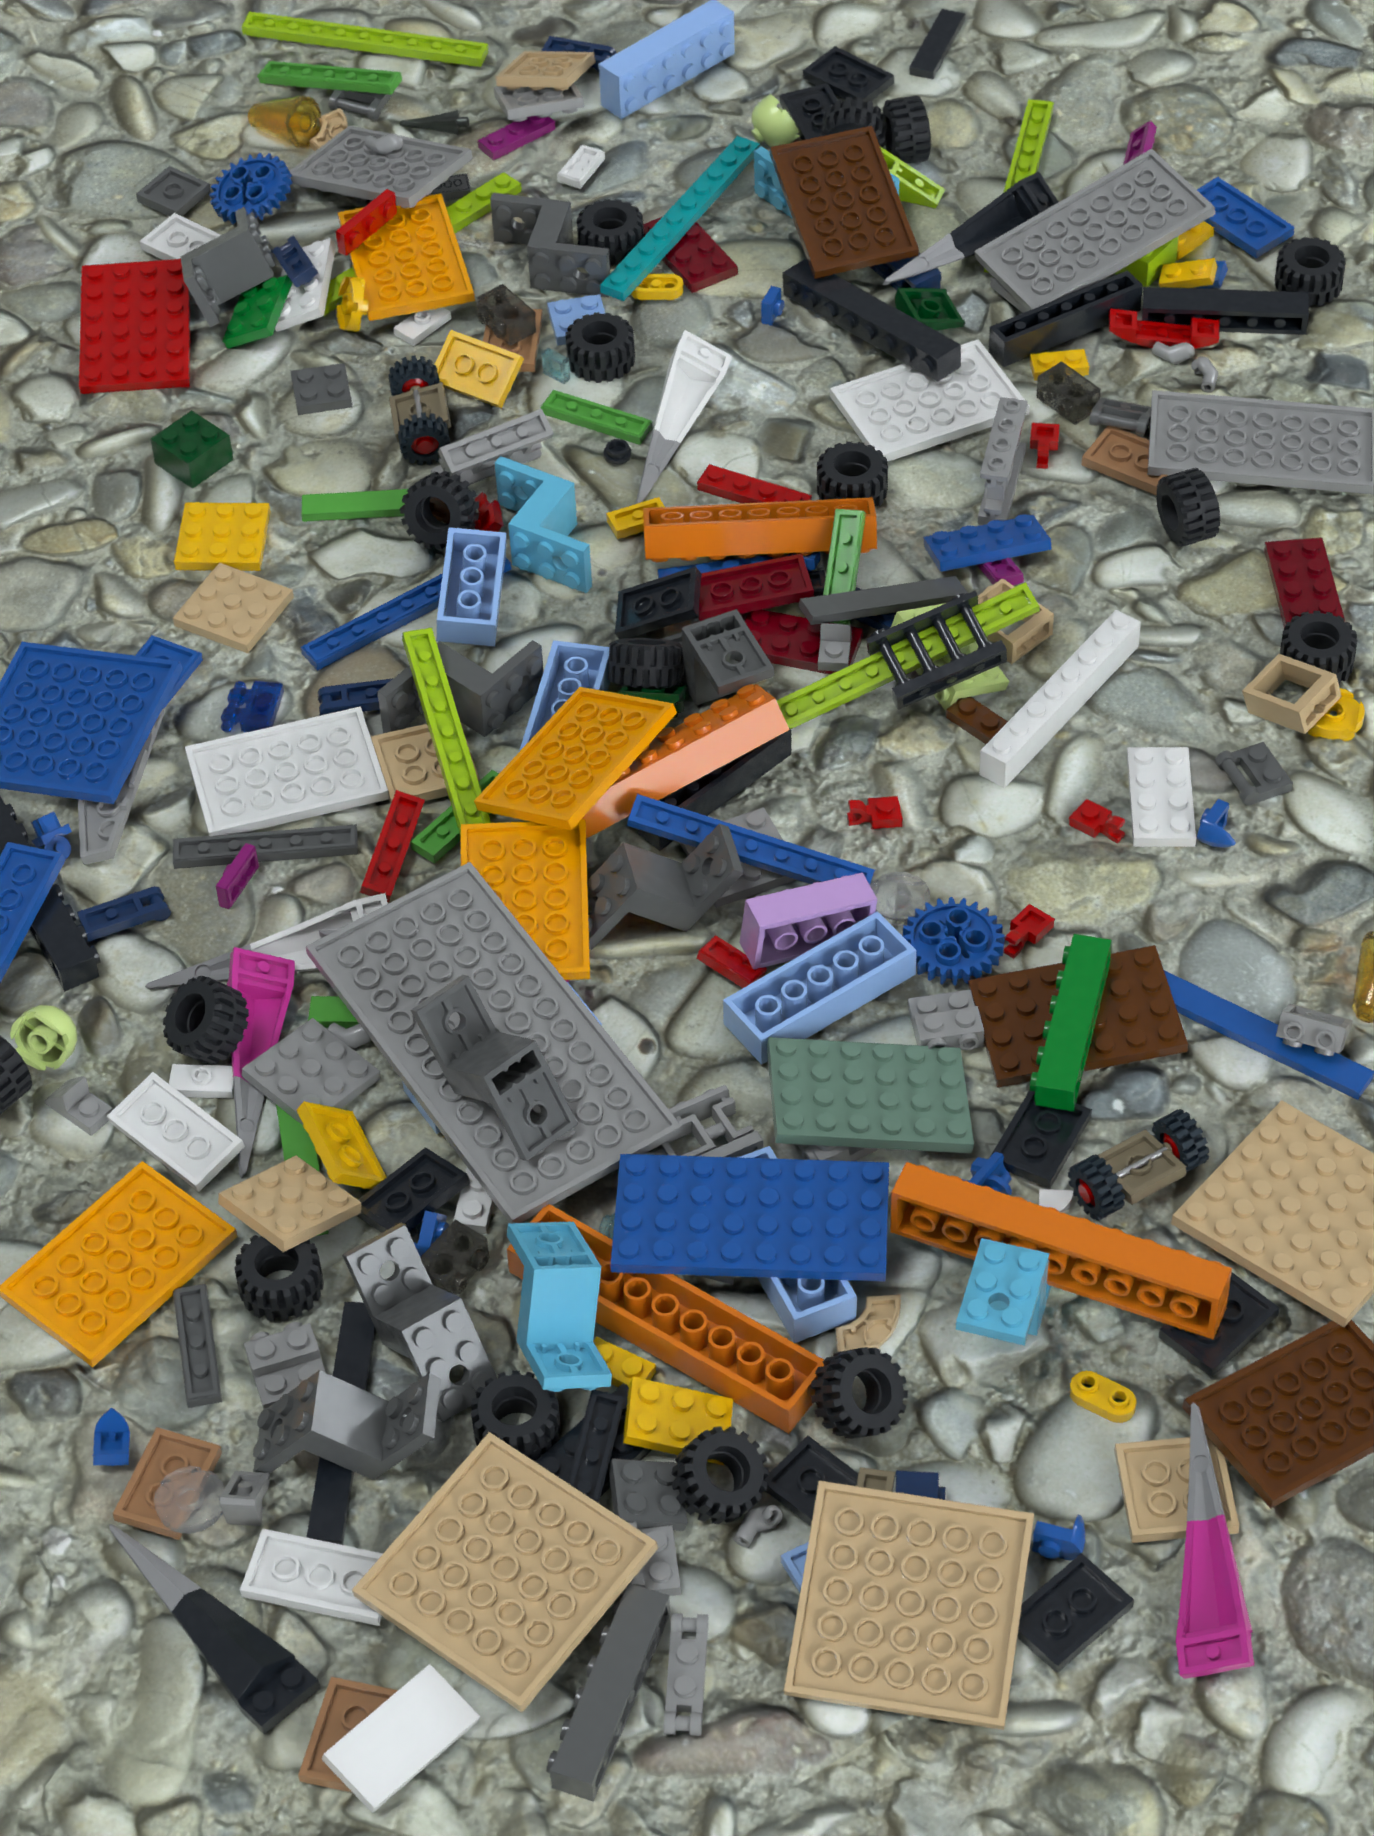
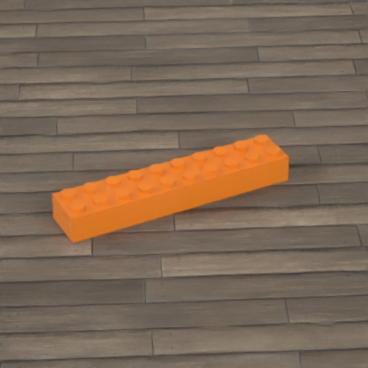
[890,1162,1232,1339]
[507,1204,824,1434]

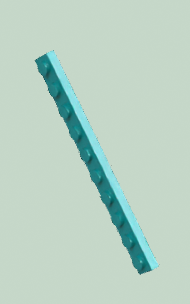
[600,136,760,301]

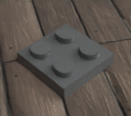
[136,166,211,216]
[290,363,352,415]
[608,1459,688,1531]

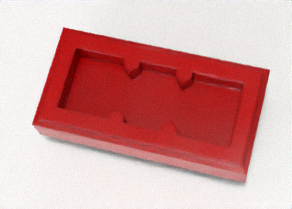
[696,935,767,988]

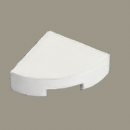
[1039,1189,1073,1213]

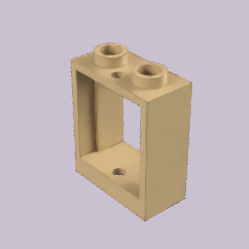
[978,578,1054,664]
[1242,654,1342,734]

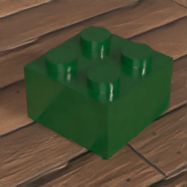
[150,410,234,489]

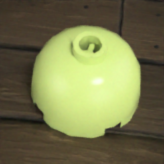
[751,94,800,147]
[10,1005,77,1071]

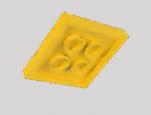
[174,502,271,571]

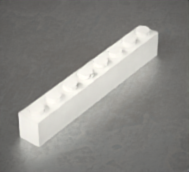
[979,610,1141,788]

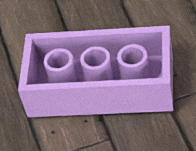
[739,873,878,969]

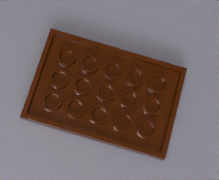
[770,126,919,278]
[968,945,1188,1088]
[1182,1320,1374,1509]

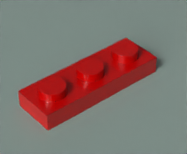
[335,189,397,256]

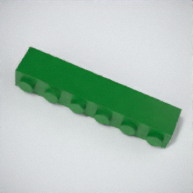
[1030,934,1112,1111]

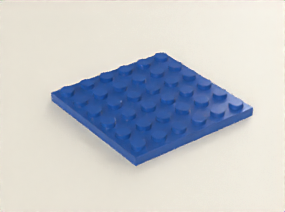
[0,642,183,804]

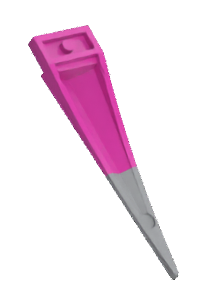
[227,947,295,1179]
[1176,1402,1254,1679]

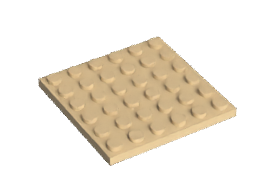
[1171,1100,1374,1327]
[352,1432,658,1712]
[784,1481,1034,1730]

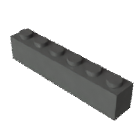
[546,1583,671,1802]

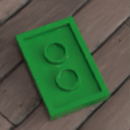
[222,275,293,349]

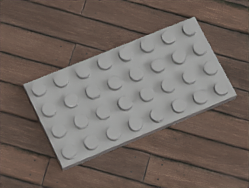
[974,149,1215,311]
[1147,390,1374,494]

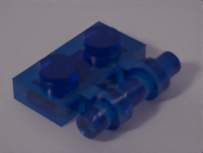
[221,681,284,732]

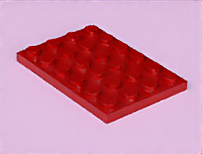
[79,259,190,394]

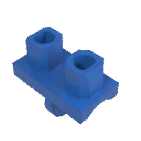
[31,812,72,860]
[962,1152,1012,1196]

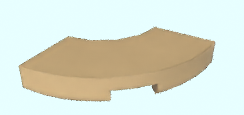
[310,108,348,151]
[836,1294,901,1352]

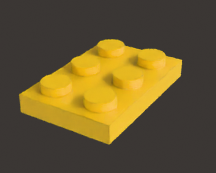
[434,330,524,409]
[296,1101,387,1190]
[623,1377,733,1465]

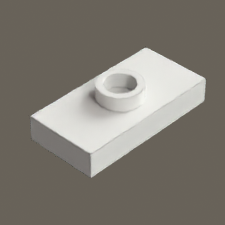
[557,145,605,189]
[394,307,451,347]
[169,1064,234,1099]

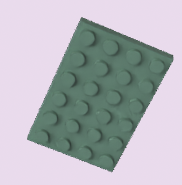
[767,1037,974,1153]

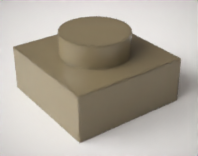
[856,1467,895,1492]

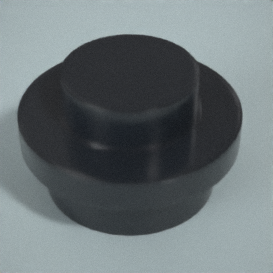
[603,439,632,465]

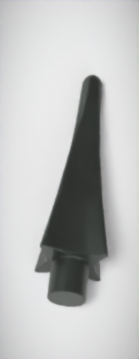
[399,110,469,135]

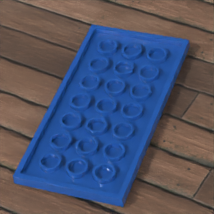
[610,1154,889,1282]

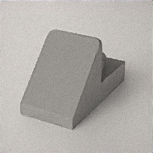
[818,623,852,671]
[45,1076,113,1136]
[220,1471,270,1526]

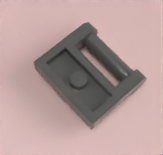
[328,90,394,120]
[1089,397,1151,436]
[1215,742,1293,805]

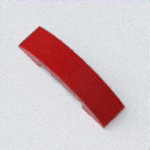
[1109,309,1219,349]

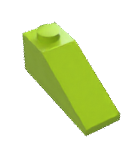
[880,147,945,208]

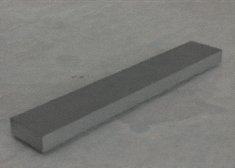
[799,576,968,625]
[173,824,358,869]

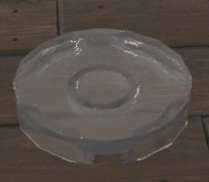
[871,872,930,926]
[154,1466,224,1534]

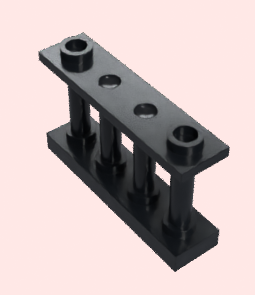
[866,591,1007,710]

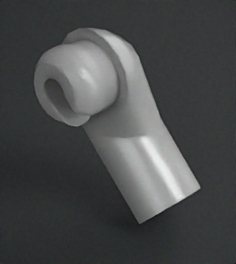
[365,133,403,154]
[1152,341,1195,364]
[1191,356,1218,393]
[327,1023,371,1049]
[734,1505,783,1547]

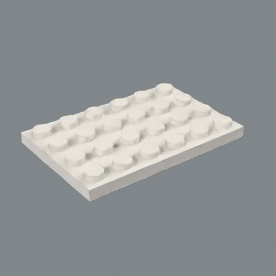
[830,339,1030,462]
[185,706,389,837]

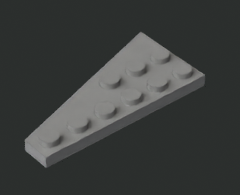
[78,709,164,865]

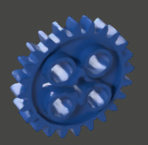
[209,153,293,225]
[903,897,1005,986]

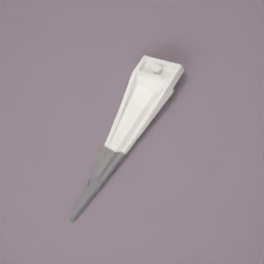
[635,330,733,504]
[145,893,388,989]

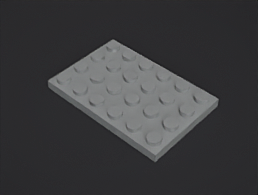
[290,126,473,208]

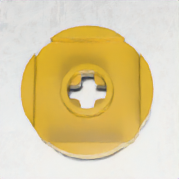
[337,277,368,332]
[1308,688,1365,741]

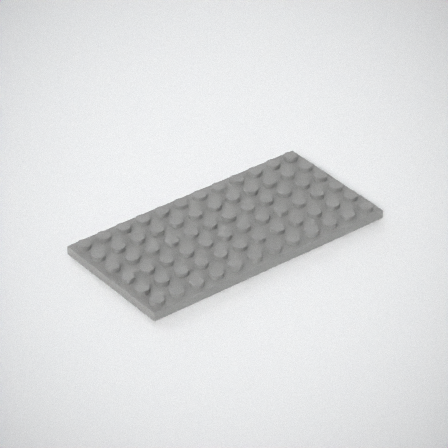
[306,862,682,1223]

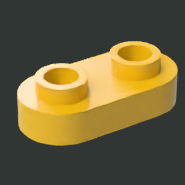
[631,274,684,301]
[1070,1371,1136,1423]

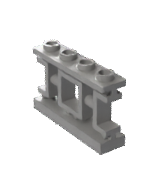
[978,397,1028,525]
[430,409,554,485]
[644,1085,763,1157]

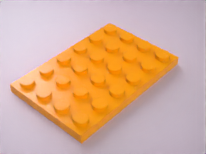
[338,193,475,321]
[474,687,677,830]
[461,819,590,980]
[0,1161,238,1368]

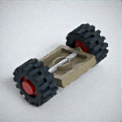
[388,355,451,466]
[1068,1109,1209,1221]

